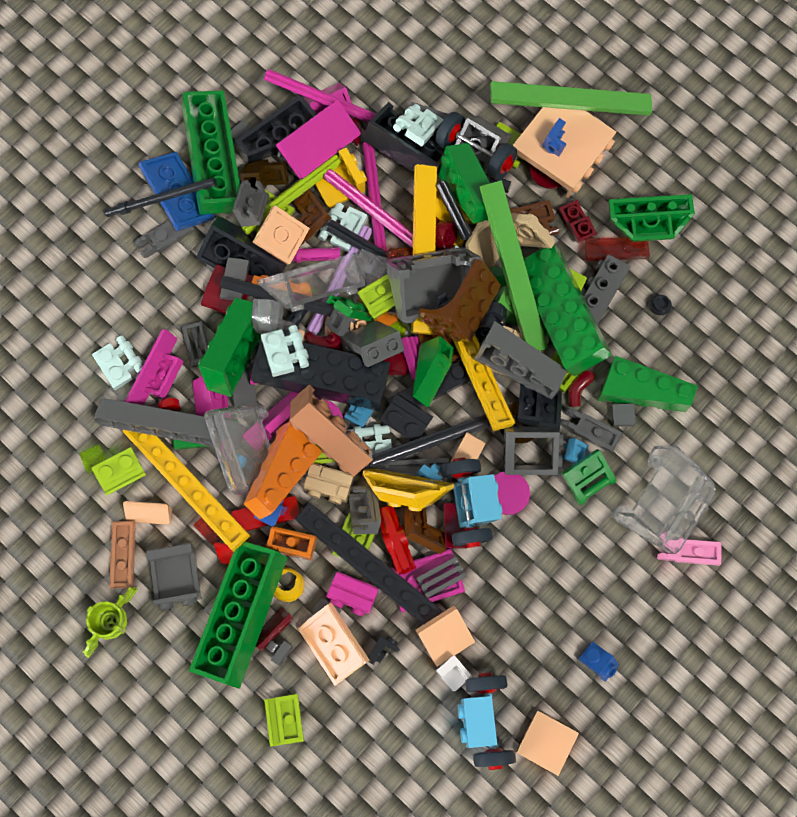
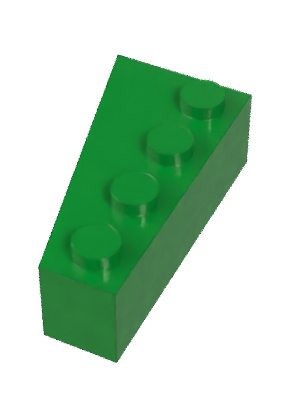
[438,143,490,223]
[598,355,698,412]

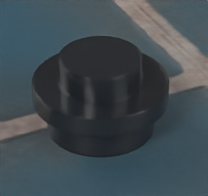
[650,295,672,316]

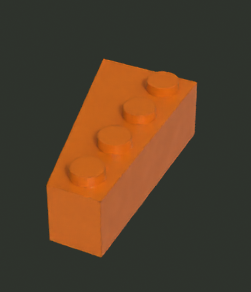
[244,421,322,520]

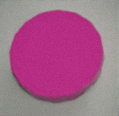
[494,472,530,516]

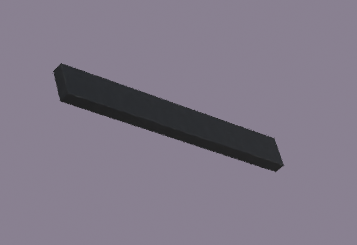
[295,502,443,625]

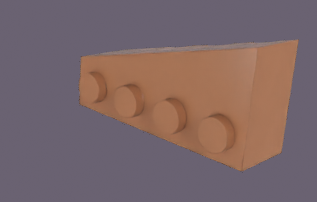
[290,384,373,477]

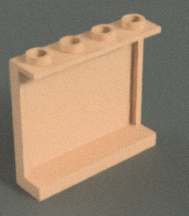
[513,107,616,198]

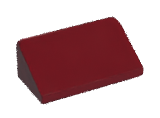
[443,503,467,549]
[256,608,293,651]

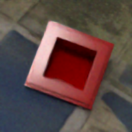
[214,542,233,565]

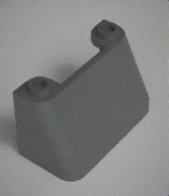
[386,248,481,323]

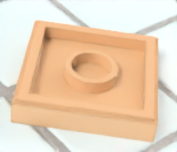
[253,205,310,265]
[416,606,475,667]
[516,710,579,776]

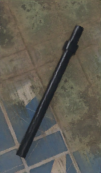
[105,177,217,217]

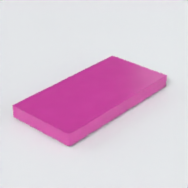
[276,99,361,180]

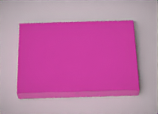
[391,549,465,613]

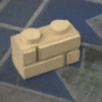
[304,463,354,505]

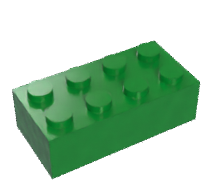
[198,298,266,397]

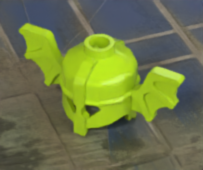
[82,586,138,658]

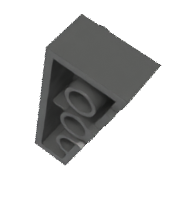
[474,321,567,399]

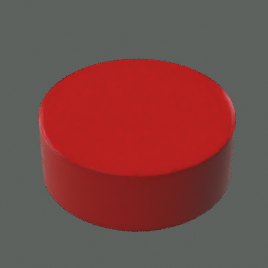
[158,398,181,412]

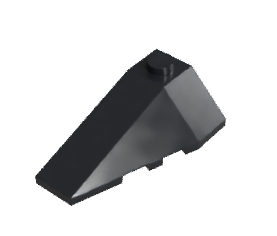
[196,216,287,281]

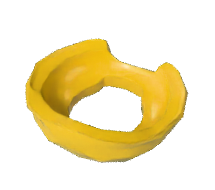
[274,567,305,602]

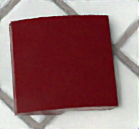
[201,265,254,313]

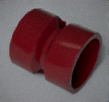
[435,218,457,249]

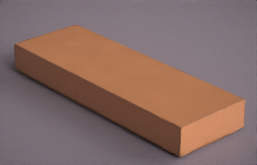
[110,521,136,589]

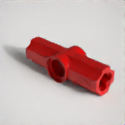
[379,506,416,575]

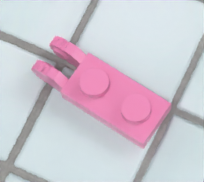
[657,539,721,566]

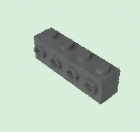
[583,254,631,325]

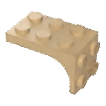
[465,213,555,269]

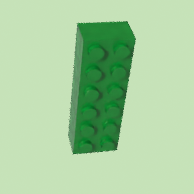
[182,90,240,215]
[524,244,612,376]
[189,542,288,689]

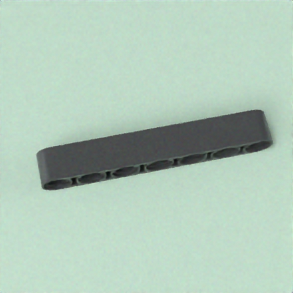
[94,398,244,450]

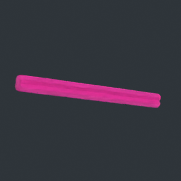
[264,69,376,123]
[363,142,387,252]
[324,169,413,248]

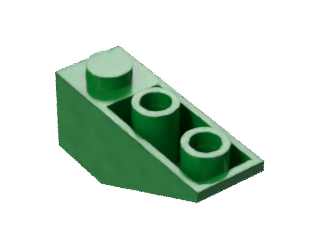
[413,336,453,407]

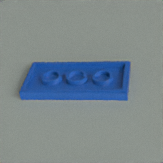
[139,152,215,231]

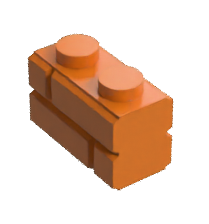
[266,526,317,561]

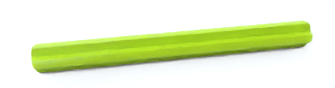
[241,154,341,234]

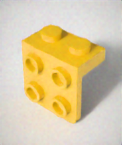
[315,148,367,208]

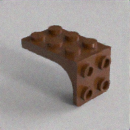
[418,259,501,342]

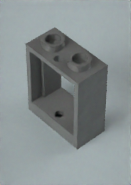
[503,426,563,475]

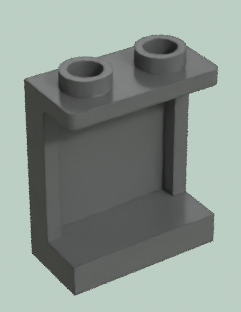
[340,320,404,367]
[146,543,202,610]

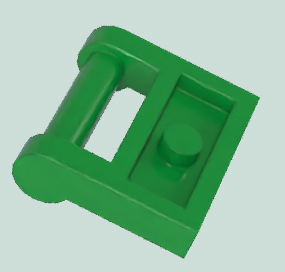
[561,449,617,506]

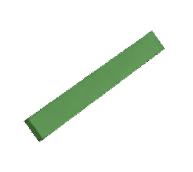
[490,81,652,116]
[480,180,548,351]

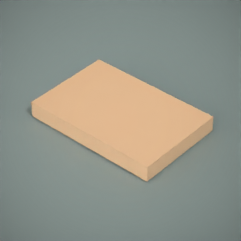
[297,603,370,686]

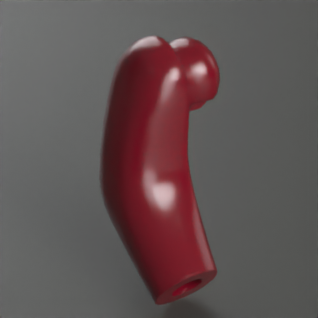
[304,331,341,349]
[568,370,595,407]

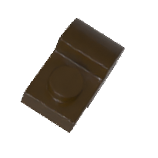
[239,159,289,189]

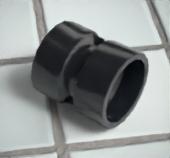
[475,301,508,340]

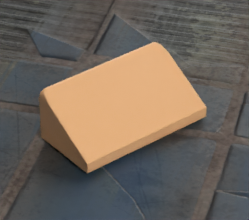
[123,501,172,525]

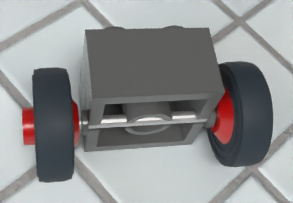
[436,112,517,181]

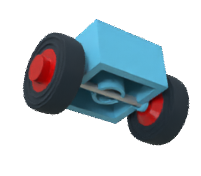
[440,457,502,548]
[457,672,516,770]

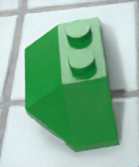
[608,194,695,242]

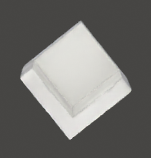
[436,655,472,691]

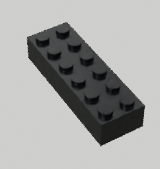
[251,340,390,411]

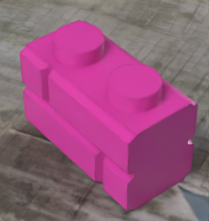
[327,572,379,617]

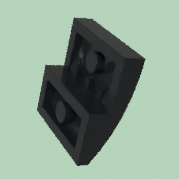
[517,383,562,430]

